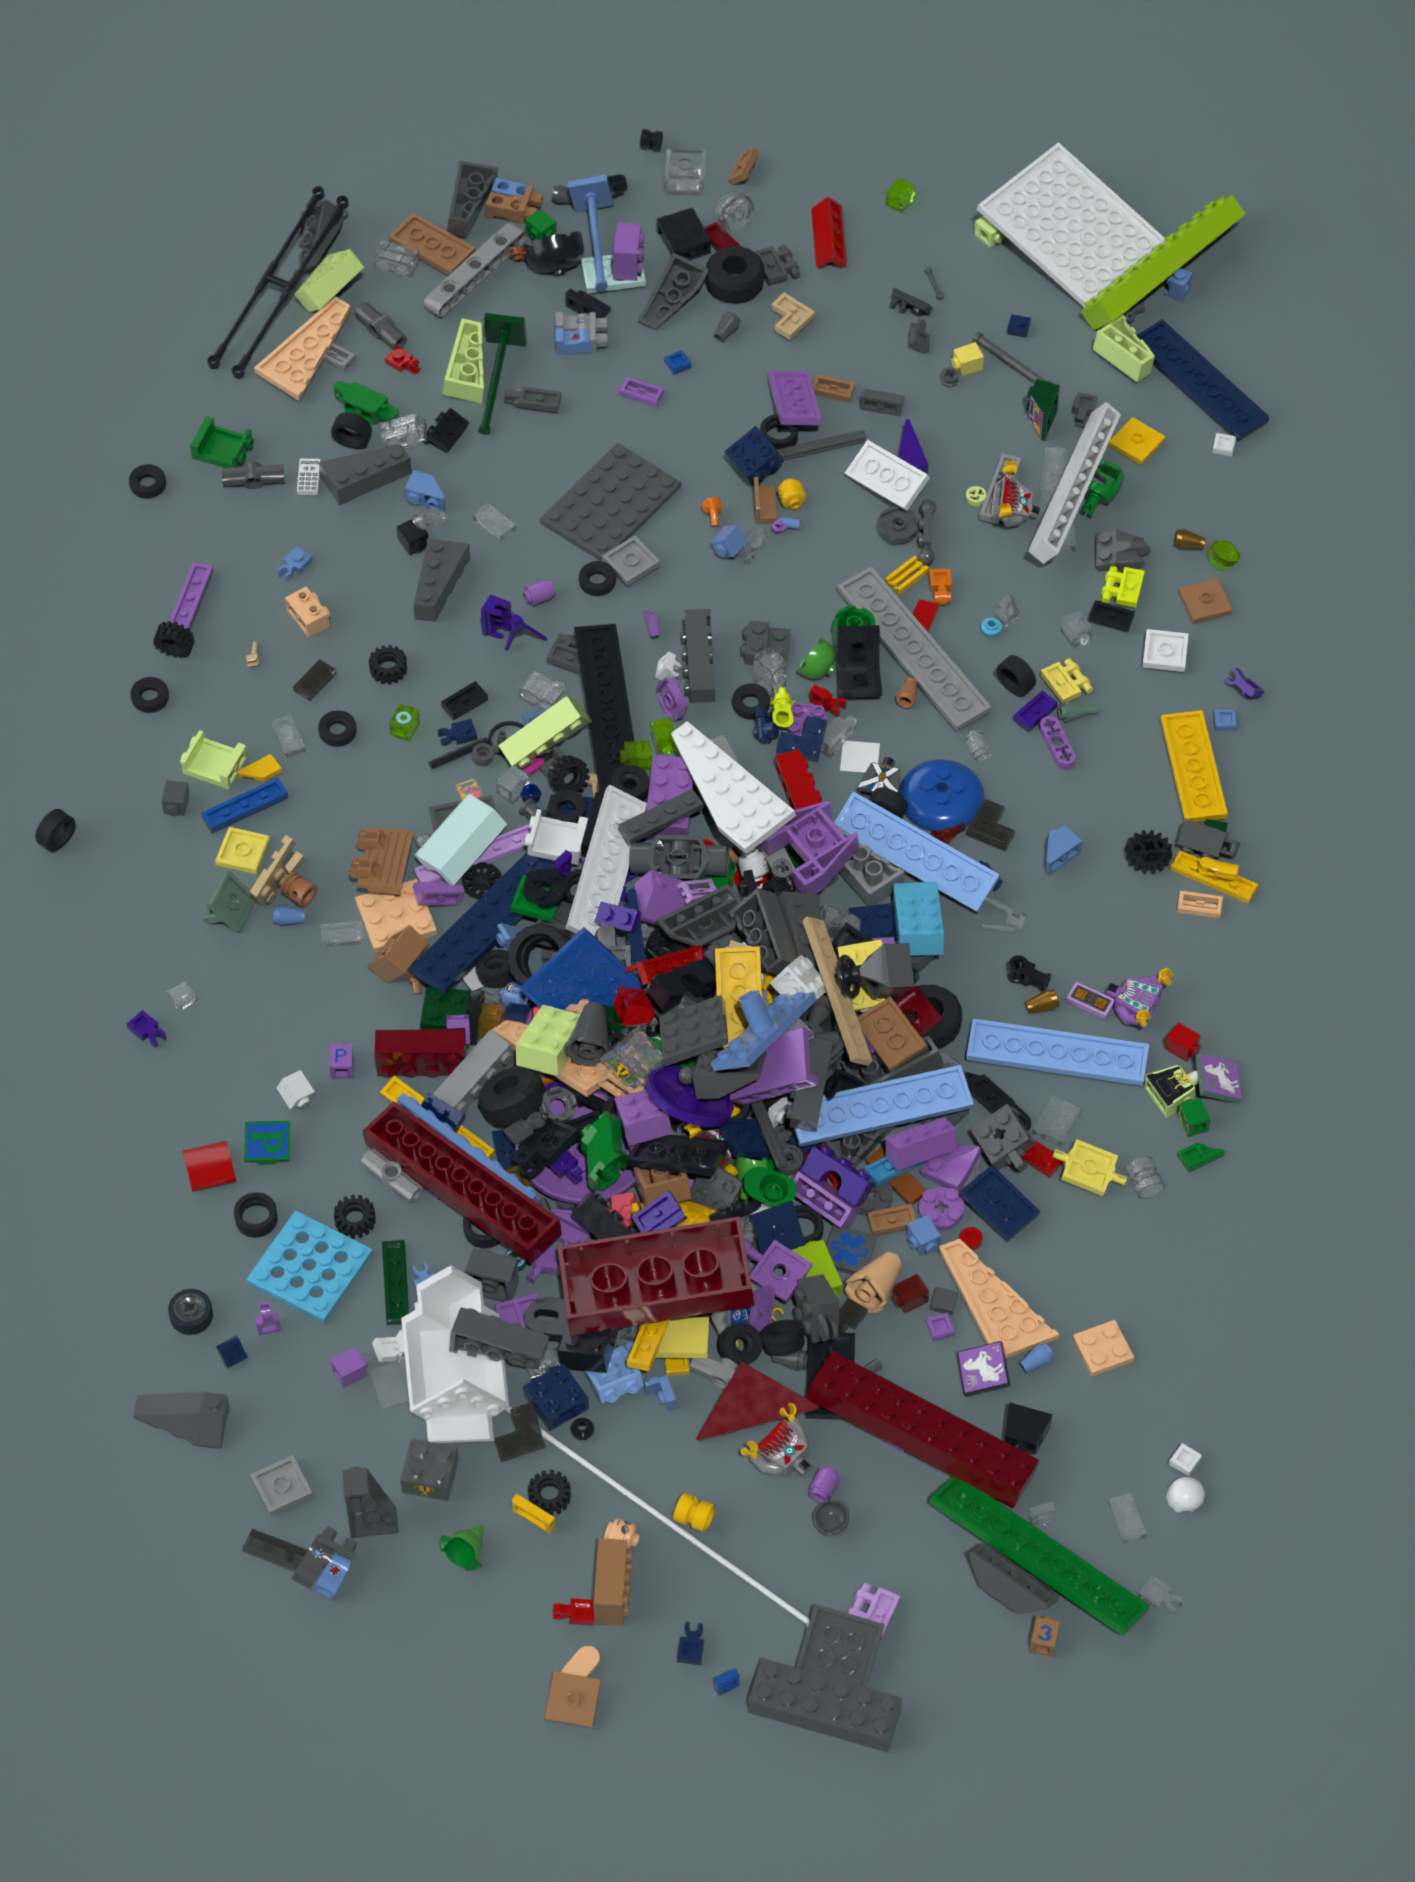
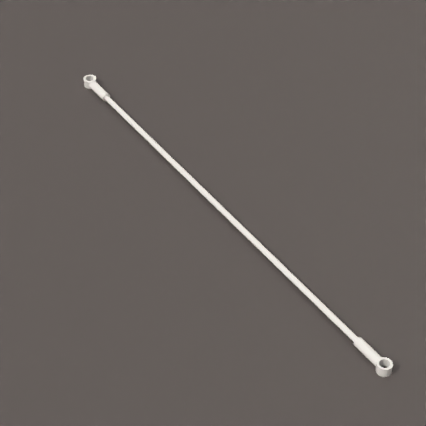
[506,1406,810,1627]

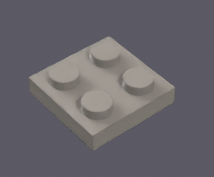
[602,535,660,586]
[250,1455,313,1516]

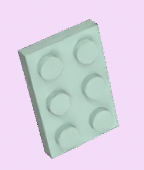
[581,255,646,294]

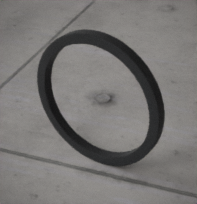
[488,721,524,757]

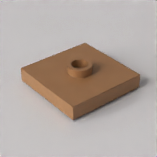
[1178,578,1233,624]
[544,1671,602,1729]

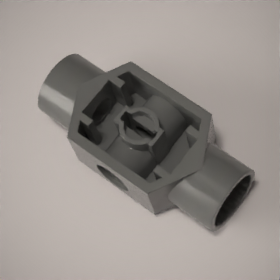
[630,835,729,881]

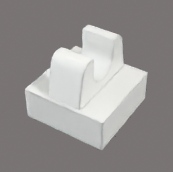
[655,652,681,680]

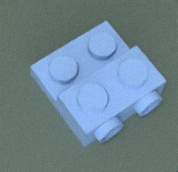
[584,1345,644,1404]

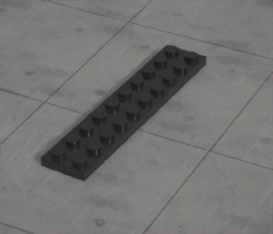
[574,624,638,794]

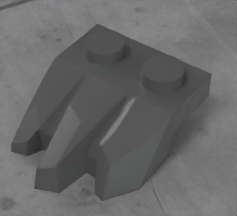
[1096,530,1152,572]

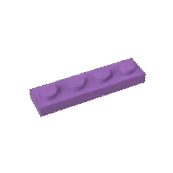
[169,562,213,629]

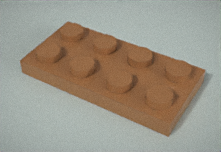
[389,212,475,275]

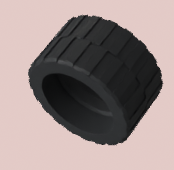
[507,924,572,984]

